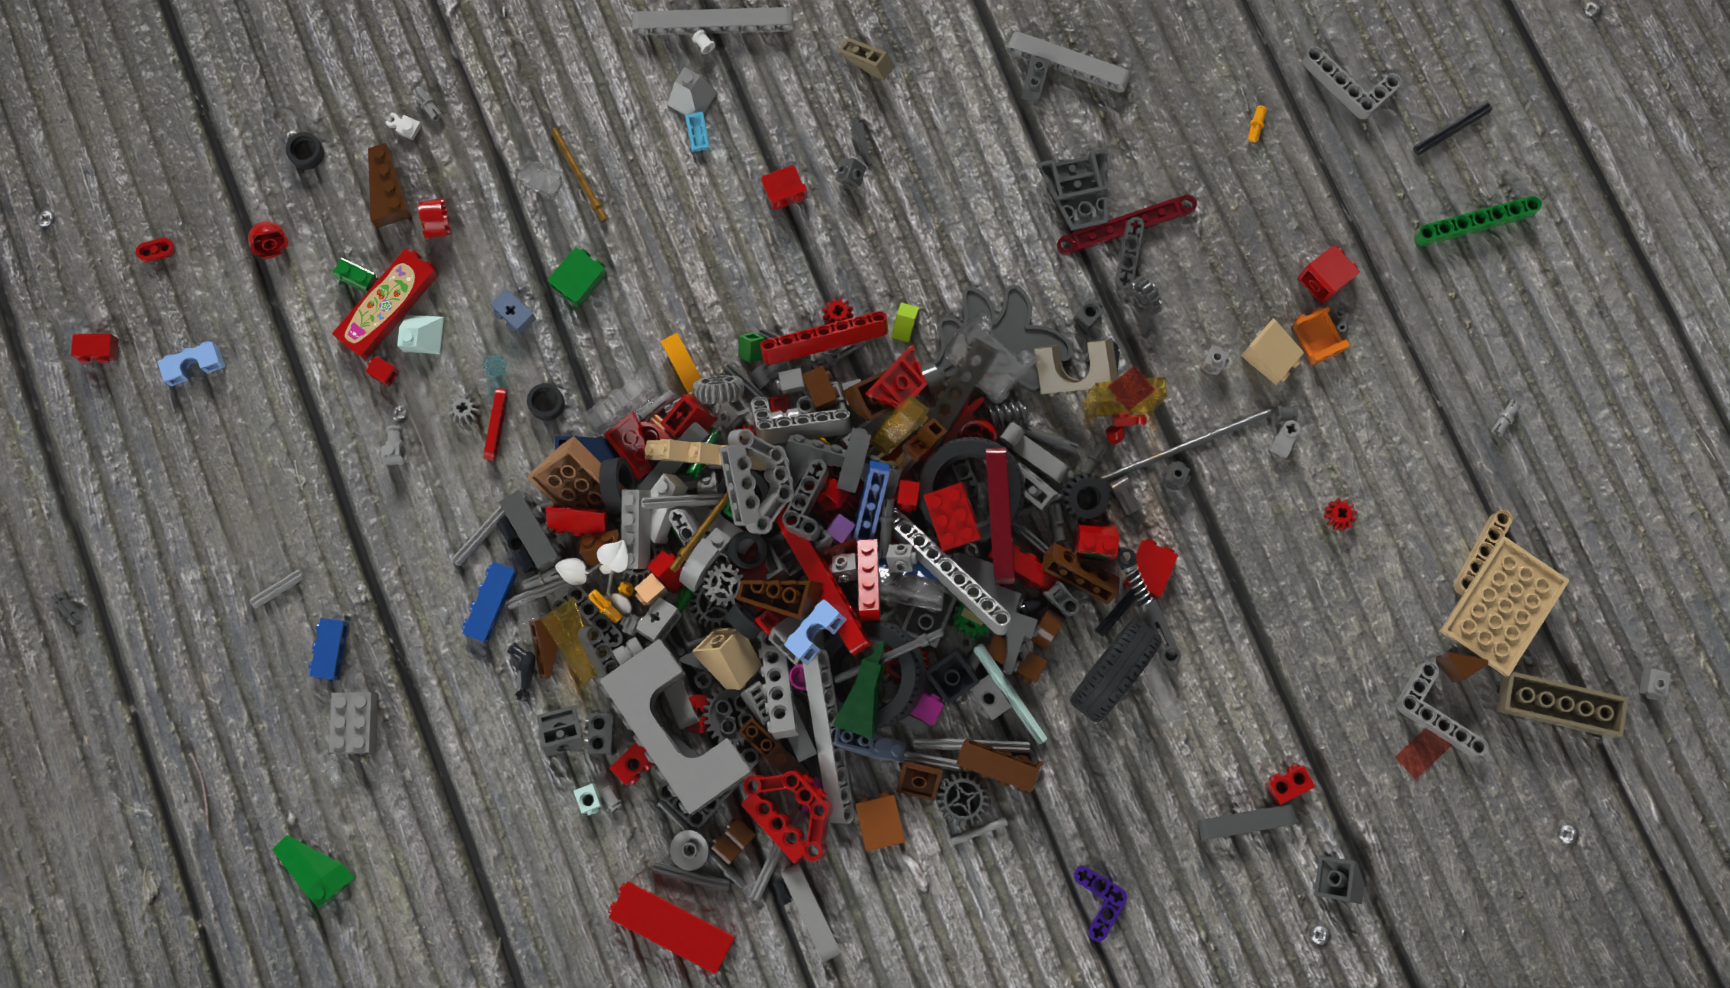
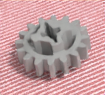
[702,564,744,606]

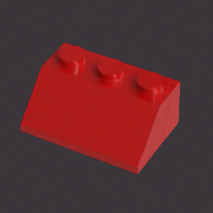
[546,504,611,536]

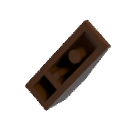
[529,616,562,679]

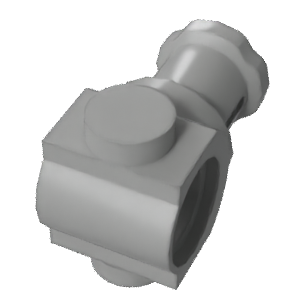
[381,425,408,465]

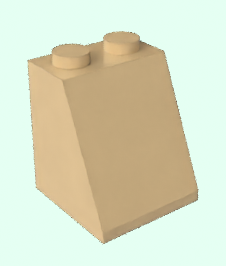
[1241,318,1304,385]
[692,627,762,690]

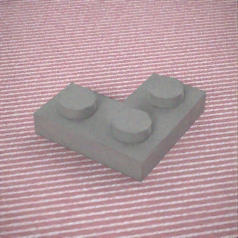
[677,469,718,495]

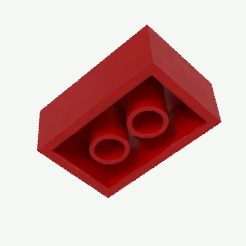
[924,482,982,551]

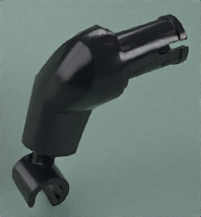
[507,642,536,702]

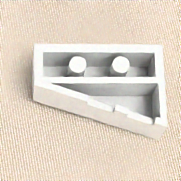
[650,473,688,544]

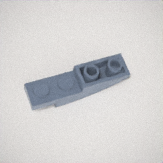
[834,727,906,763]

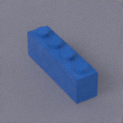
[852,460,890,541]
[462,561,518,644]

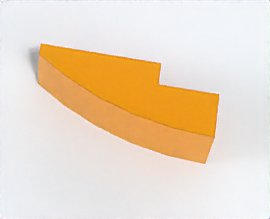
[660,333,702,393]

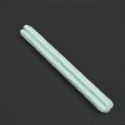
[973,644,1047,745]

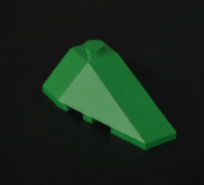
[272,835,355,908]

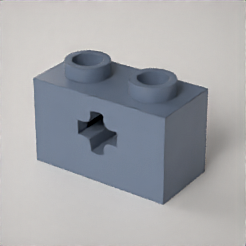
[490,289,536,335]

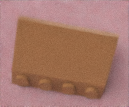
[527,436,627,511]

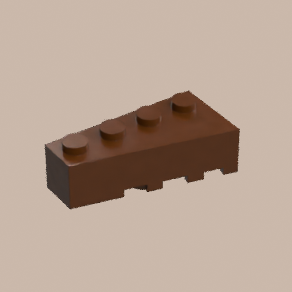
[368,143,412,228]
[736,580,823,620]
[956,739,1044,793]

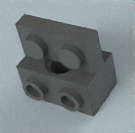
[536,705,584,757]

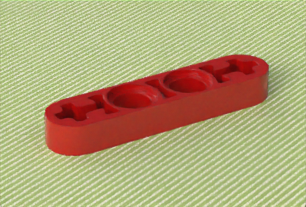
[484,388,508,461]

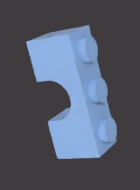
[157,341,225,386]
[784,599,847,665]

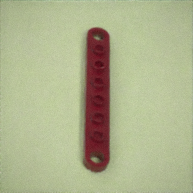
[1057,194,1197,255]

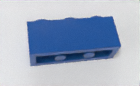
[308,618,349,681]

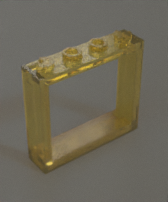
[1082,377,1167,418]

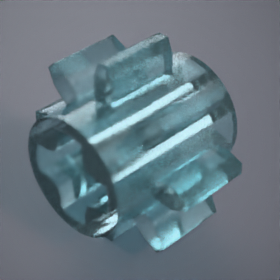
[482,354,506,378]

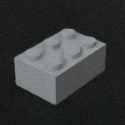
[329,692,378,754]

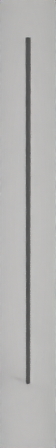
[686,409,1272,650]

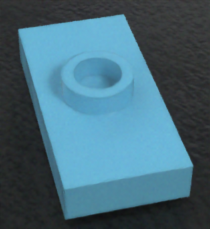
[685,111,711,152]

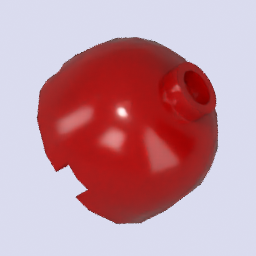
[248,221,289,259]
[958,419,998,458]

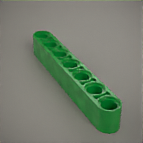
[1414,196,1542,246]

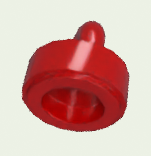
[1105,425,1125,445]

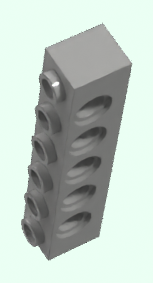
[757,630,799,739]

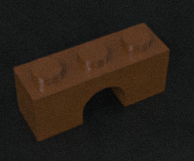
[986,634,1047,684]

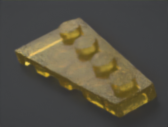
[540,597,597,684]

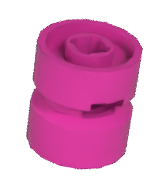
[789,664,807,691]

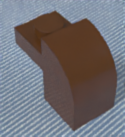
[902,418,947,462]
[1031,604,1067,649]

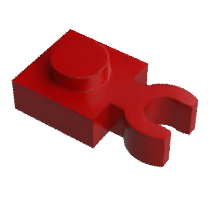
[1112,412,1147,427]

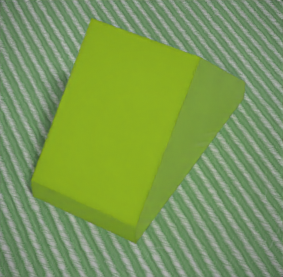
[891,303,919,343]

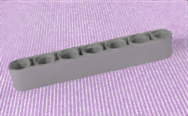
[1007,32,1131,92]

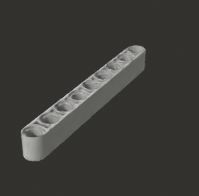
[632,7,794,36]
[892,508,1011,635]
[802,649,854,824]

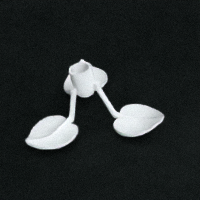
[555,540,632,620]

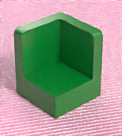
[738,332,765,363]

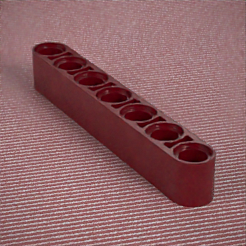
[986,447,1015,585]

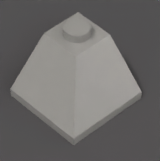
[667,67,718,115]

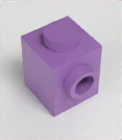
[825,514,855,545]

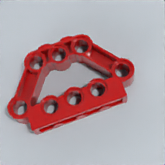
[740,770,833,864]

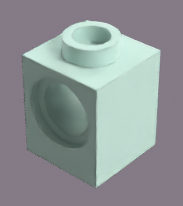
[574,783,603,816]

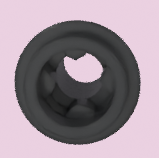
[1018,595,1047,617]

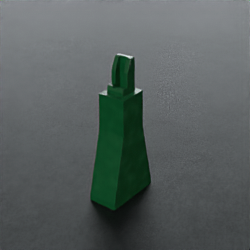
[833,640,887,738]

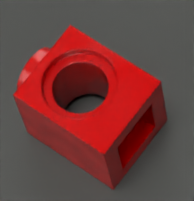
[365,356,399,387]

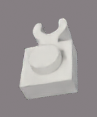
[385,112,421,140]

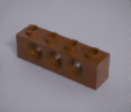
[1042,542,1120,605]

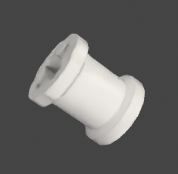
[692,29,715,54]

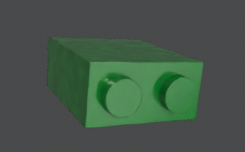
[547,246,607,308]

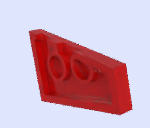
[604,411,654,480]

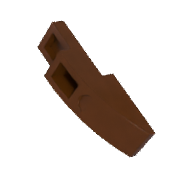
[738,717,809,785]

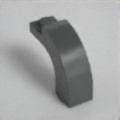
[837,428,871,493]

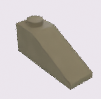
[838,38,895,80]

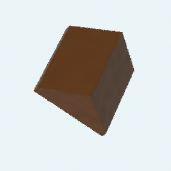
[1436,652,1489,683]
[896,761,943,801]

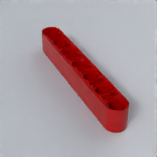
[760,311,889,365]

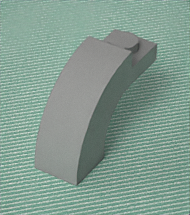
[679,527,731,592]

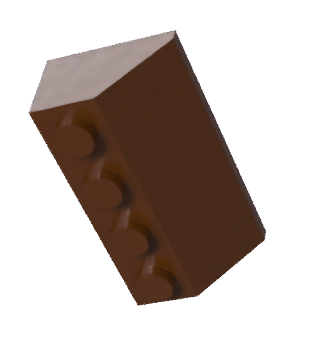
[843,370,929,421]

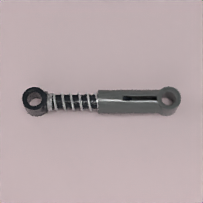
[1115,547,1181,666]

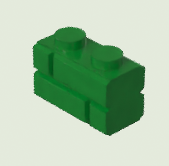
[332,258,379,293]

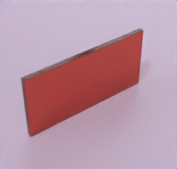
[1395,721,1459,780]

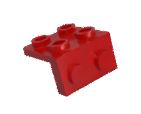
[761,165,808,211]

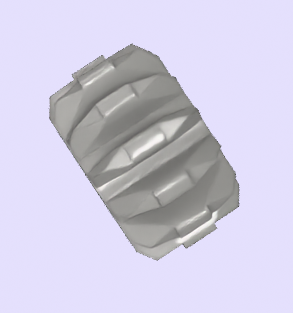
[447,393,481,426]

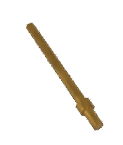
[551,128,608,223]
[669,480,744,572]

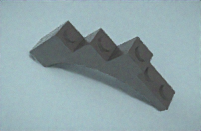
[956,552,1039,675]

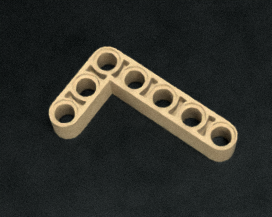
[1454,510,1513,596]

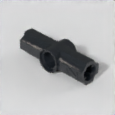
[496,517,537,573]

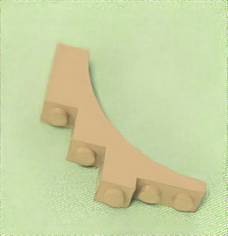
[645,439,766,470]

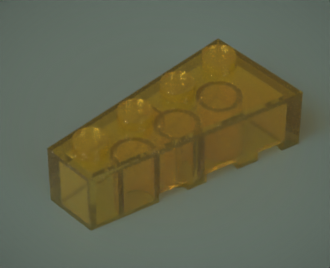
[869,395,929,456]

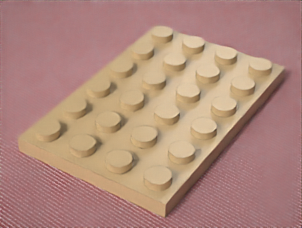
[1440,536,1570,677]

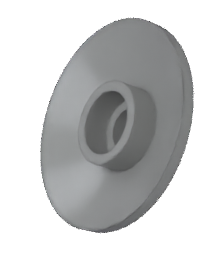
[670,830,709,871]

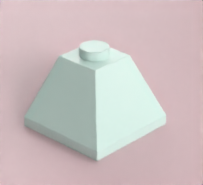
[397,315,444,354]

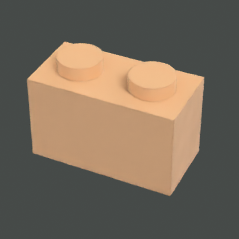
[634,573,669,606]

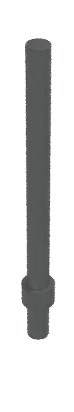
[834,628,944,684]
[658,800,747,890]

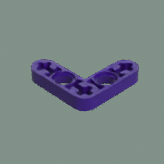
[1073,866,1127,941]

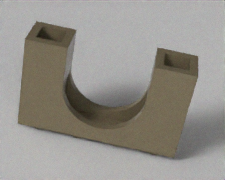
[1034,338,1119,397]

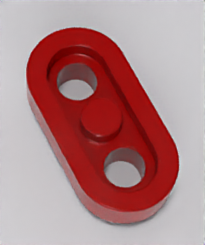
[135,238,176,263]

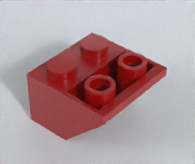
[660,394,718,439]

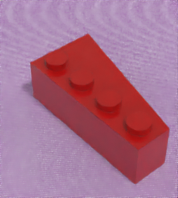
[987,544,1063,596]

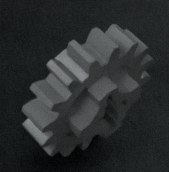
[1131,276,1163,316]

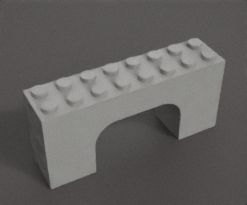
[599,639,753,815]

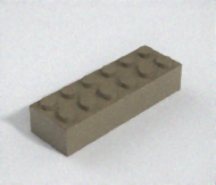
[1496,672,1628,738]

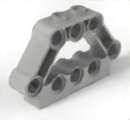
[719,429,794,534]

